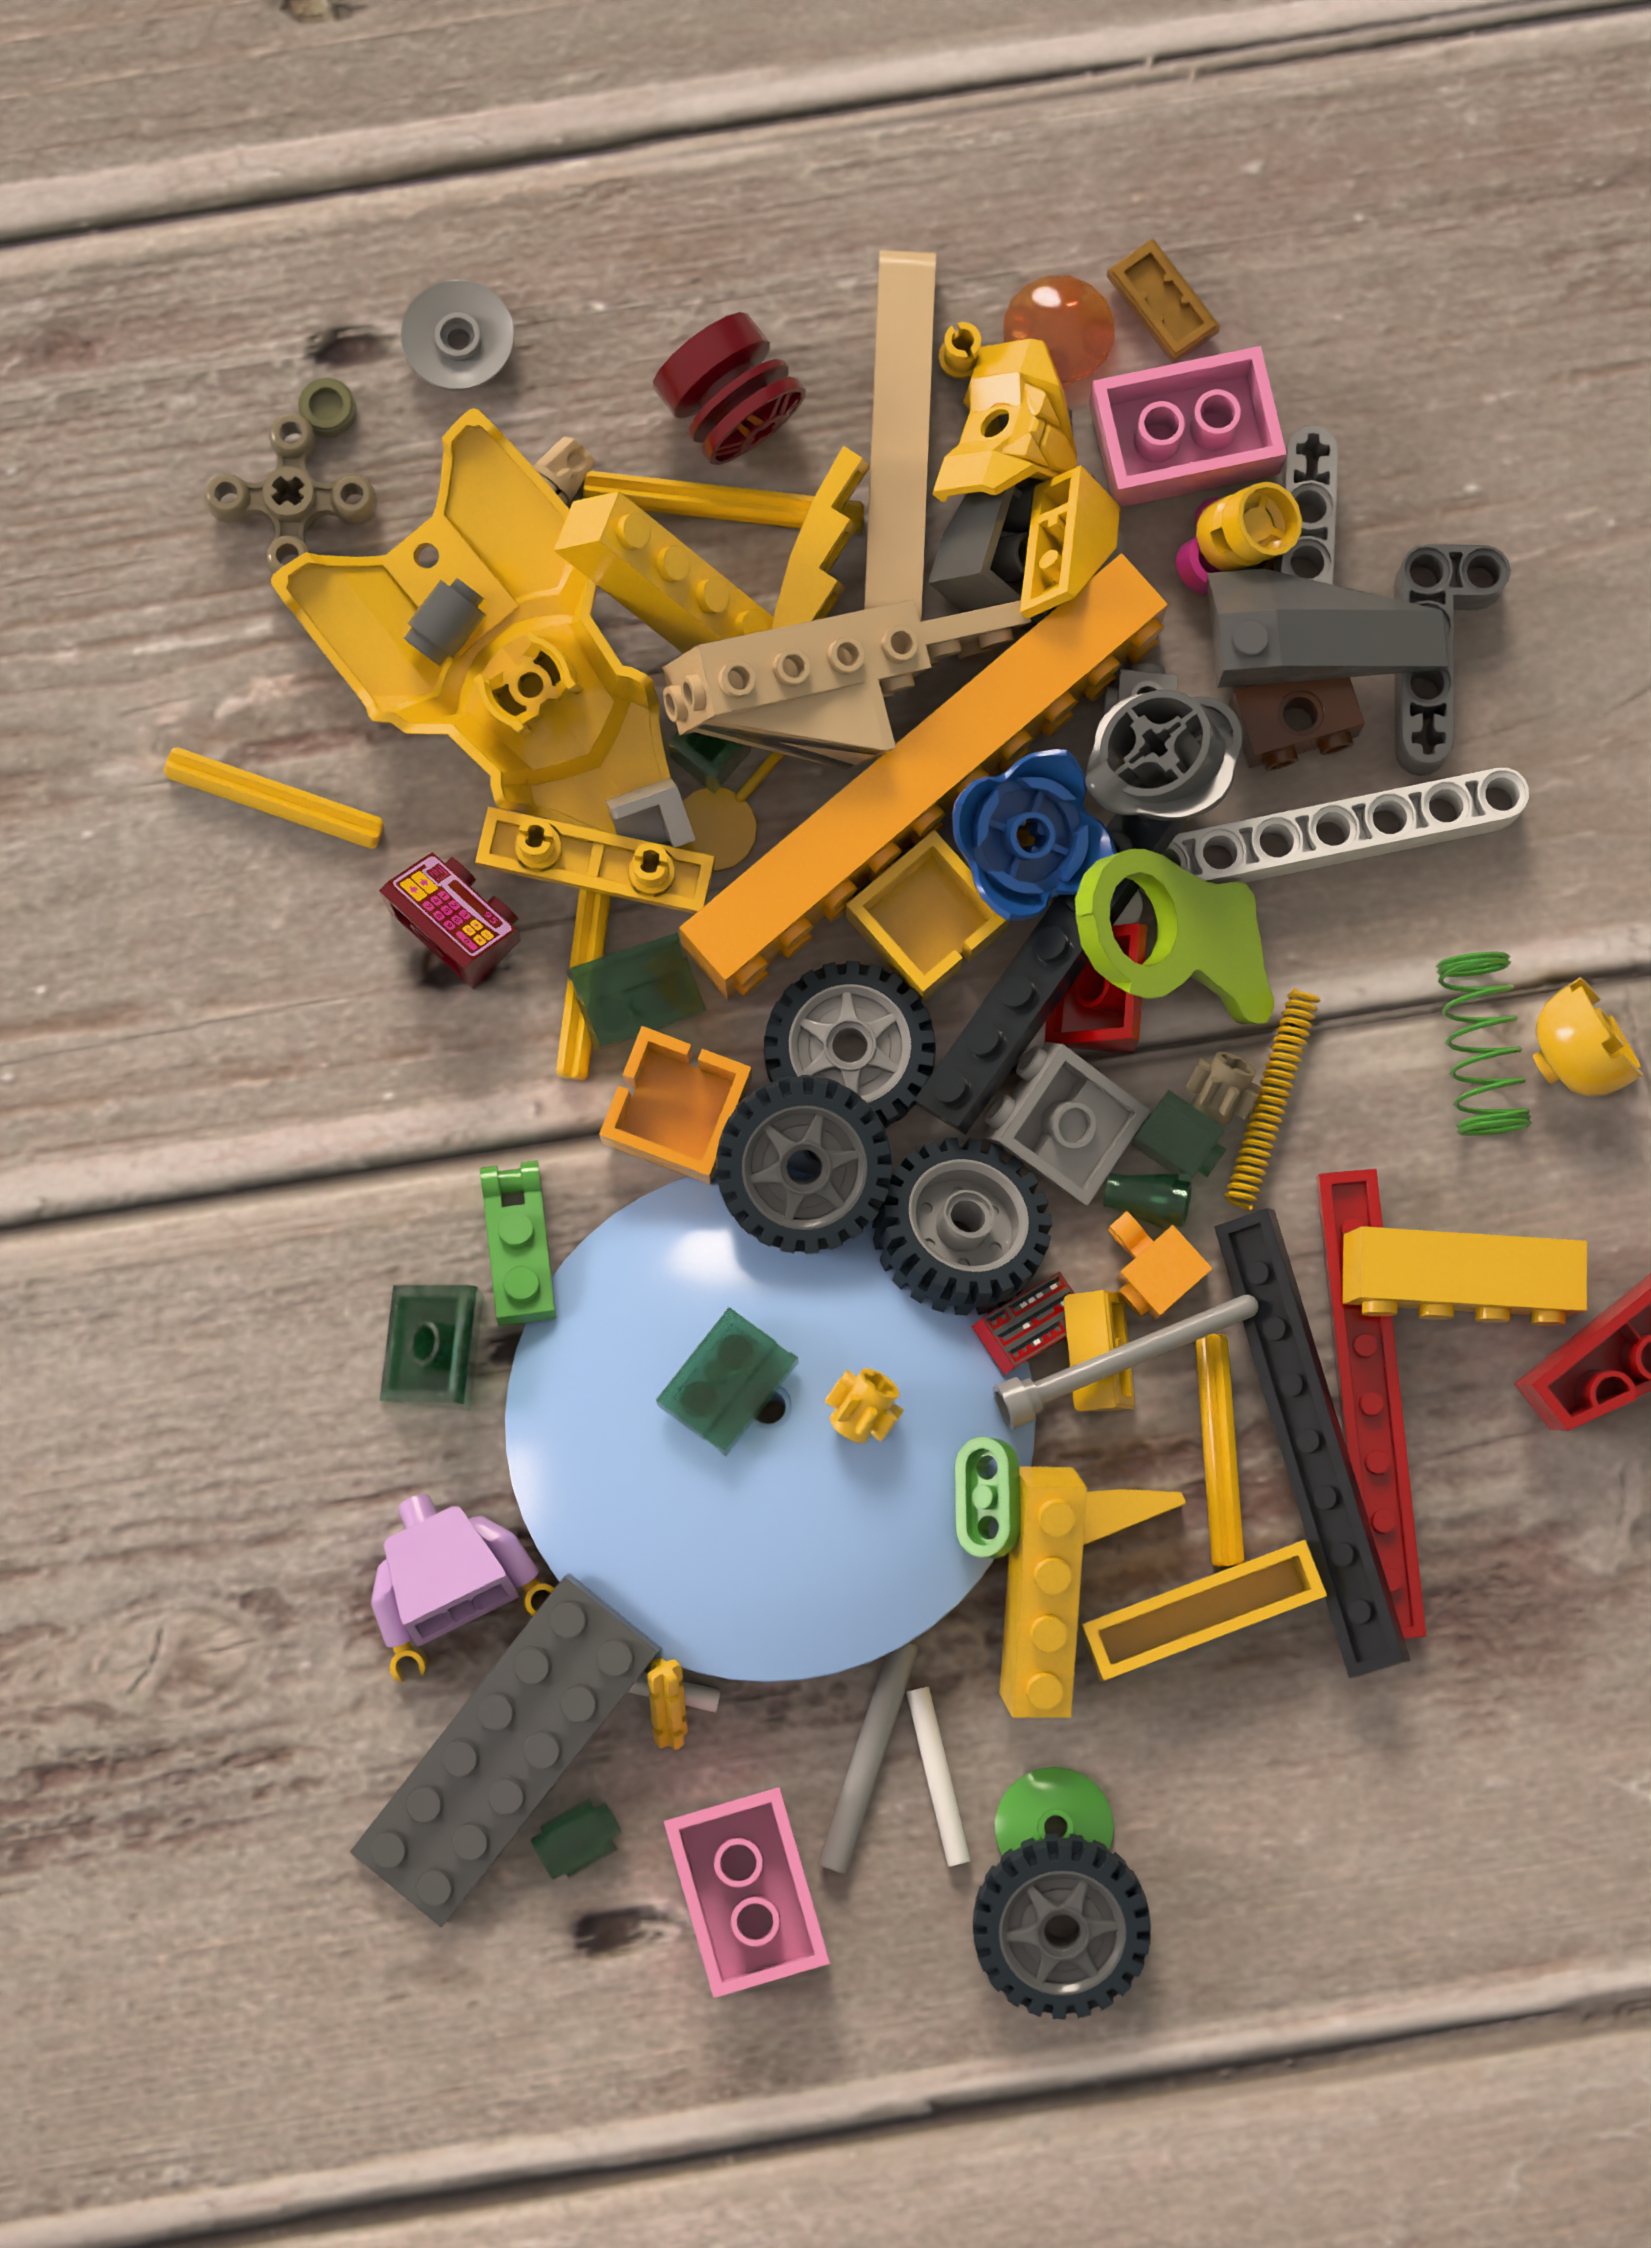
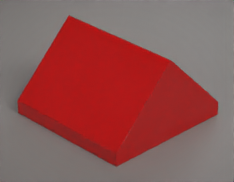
[1044,923,1147,1053]

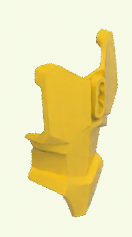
[271,408,672,835]

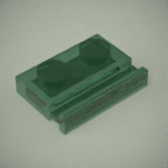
[566,932,707,1051]
[656,1307,799,1456]

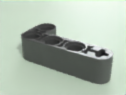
[1394,544,1511,776]

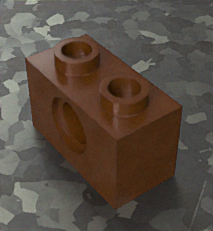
[1229,677,1365,771]

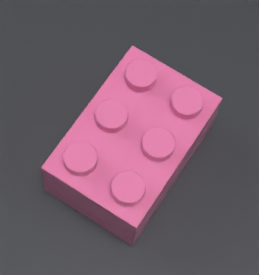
[1089,346,1287,507]
[664,1787,830,1998]

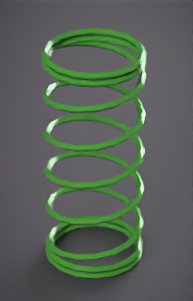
[1436,951,1532,1136]

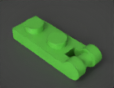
[480,1160,556,1326]

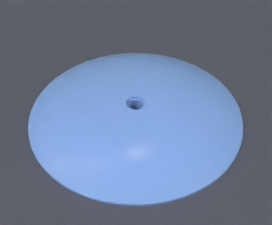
[505,1165,1036,1683]

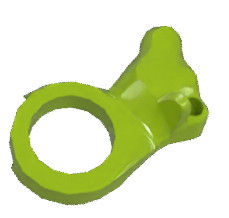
[1075,849,1274,1024]

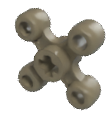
[205,413,377,575]

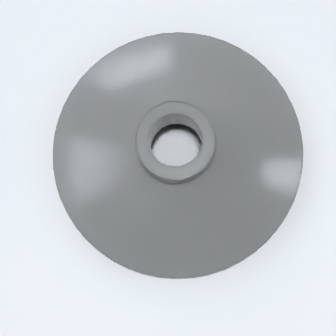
[401,280,515,391]

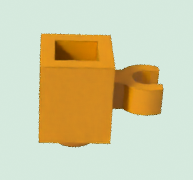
[1107,1211,1212,1321]

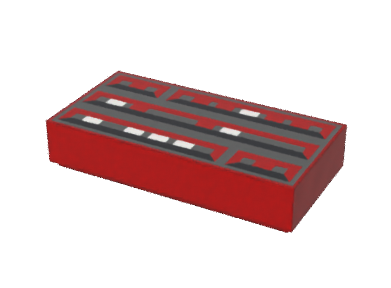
[971,1271,1075,1375]

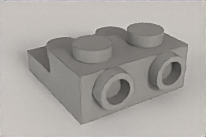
[982,1042,1151,1206]

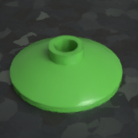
[995,1767,1114,1855]

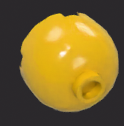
[1532,977,1643,1097]

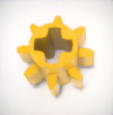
[825,1368,904,1443]

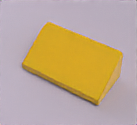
[1063,1290,1135,1412]

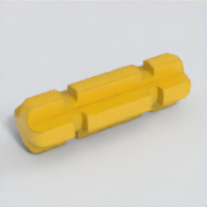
[647,1657,688,1750]

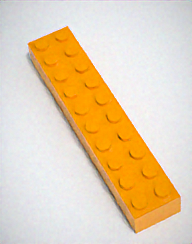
[679,553,1168,1001]

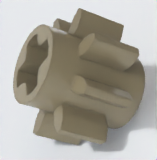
[1185,1052,1262,1124]

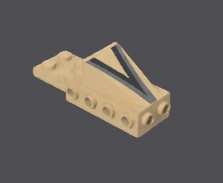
[662,599,1031,770]

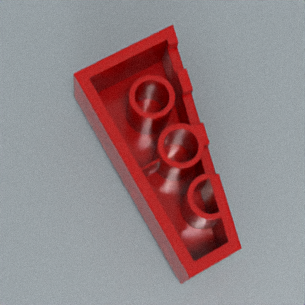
[1514,1273,1651,1431]

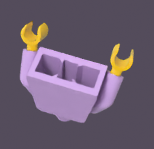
[371,1494,554,1682]

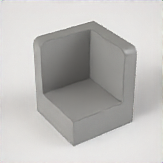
[605,778,696,848]

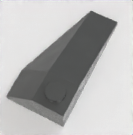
[928,407,1072,631]
[1206,569,1448,688]

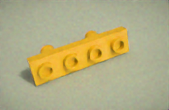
[475,806,715,914]

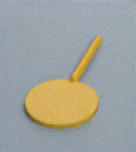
[676,752,784,872]

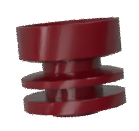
[653,312,806,465]

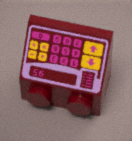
[379,852,521,990]

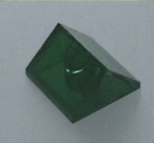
[379,1285,484,1411]

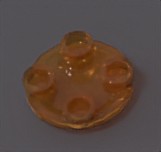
[1003,276,1115,385]

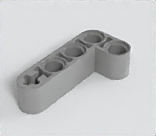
[1276,425,1339,585]

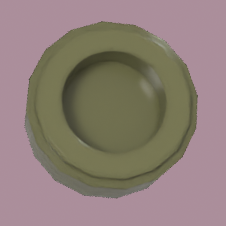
[298,378,356,438]

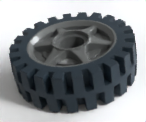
[716,1075,892,1254]
[973,1833,1151,2020]

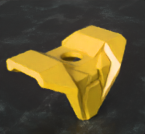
[932,339,1078,502]

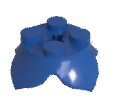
[952,749,1117,921]

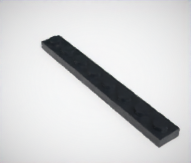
[914,813,1187,1135]
[1214,1208,1411,1678]

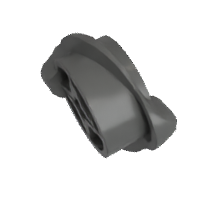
[1084,690,1244,821]

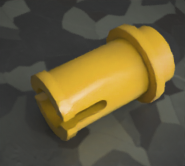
[938,322,982,380]

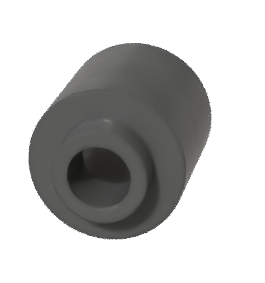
[403,578,486,666]

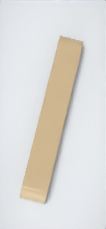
[864,250,936,622]

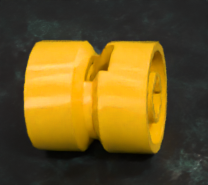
[1196,481,1302,572]

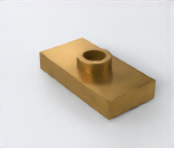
[1106,238,1220,364]

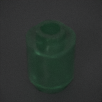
[530,1797,623,1881]

